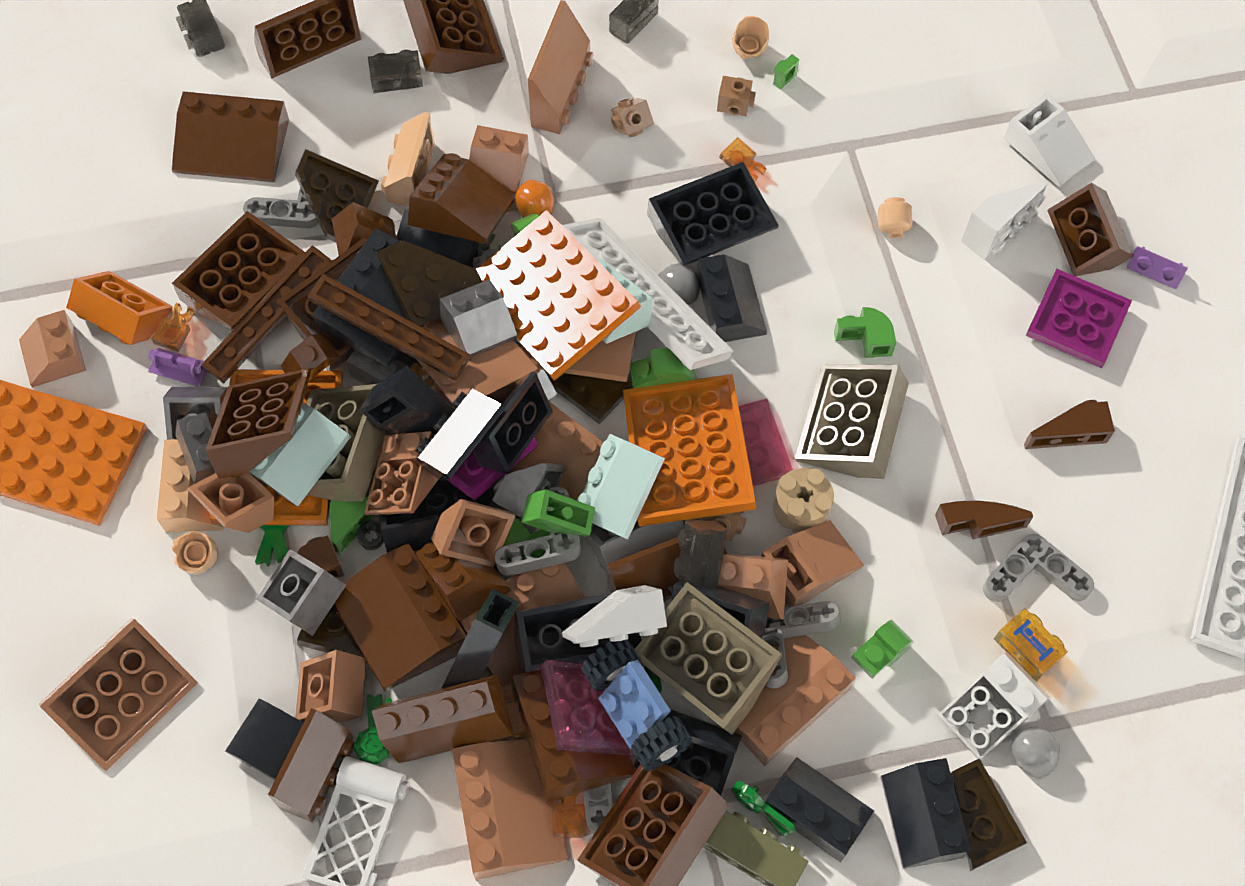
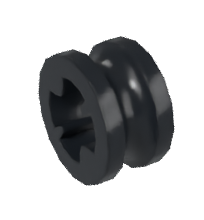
[357,521,384,551]

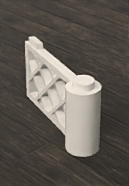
[302,756,409,886]

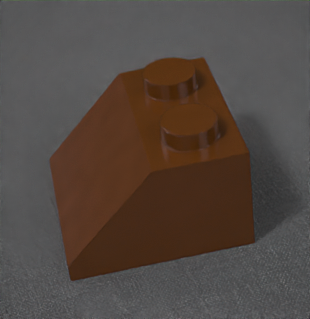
[332,202,397,255]

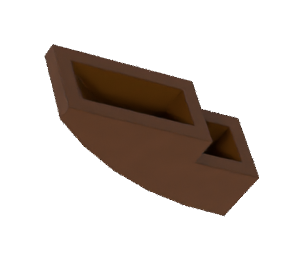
[935,500,1034,540]

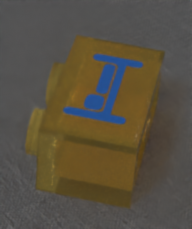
[994,608,1068,682]

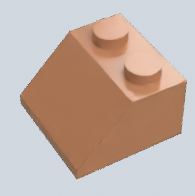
[469,125,529,194]
[19,310,86,387]
[189,472,274,533]
[431,499,516,567]
[716,554,788,619]
[295,650,366,722]

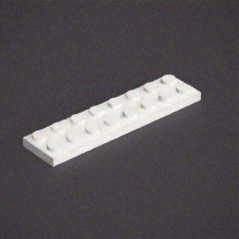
[562,218,733,370]
[1190,437,1245,659]

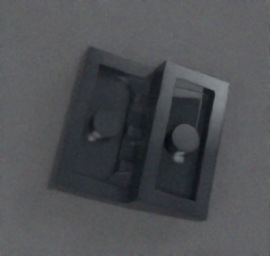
[224,698,303,781]

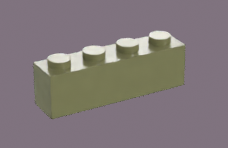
[703,811,809,886]

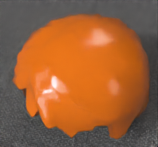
[515,179,554,218]

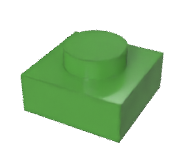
[773,54,799,90]

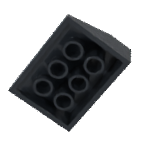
[647,162,779,266]
[312,228,408,367]
[379,480,498,553]

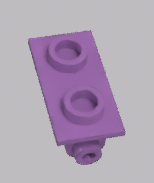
[1126,246,1188,289]
[148,348,207,387]

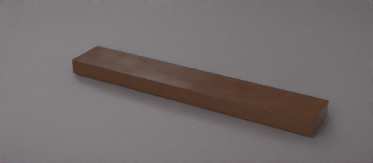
[201,245,332,384]
[308,274,471,381]

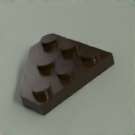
[295,149,379,242]
[376,240,483,327]

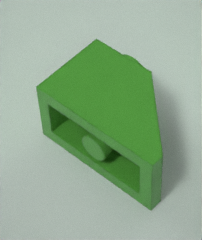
[521,489,595,536]
[330,496,376,555]

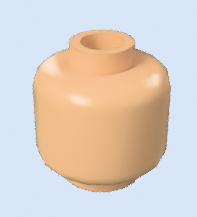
[878,197,912,238]

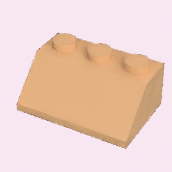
[381,112,435,206]
[157,439,223,532]

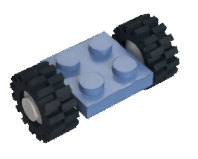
[581,639,693,771]

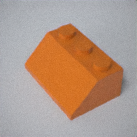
[66,271,173,345]

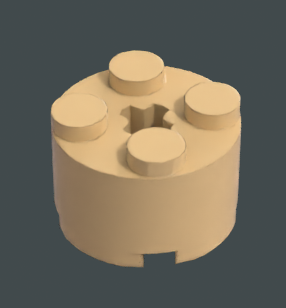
[773,468,834,533]

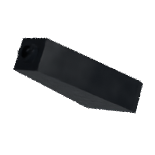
[441,589,520,689]

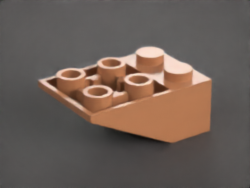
[364,431,439,515]
[761,520,864,607]

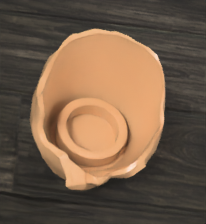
[732,16,769,59]
[172,531,218,574]

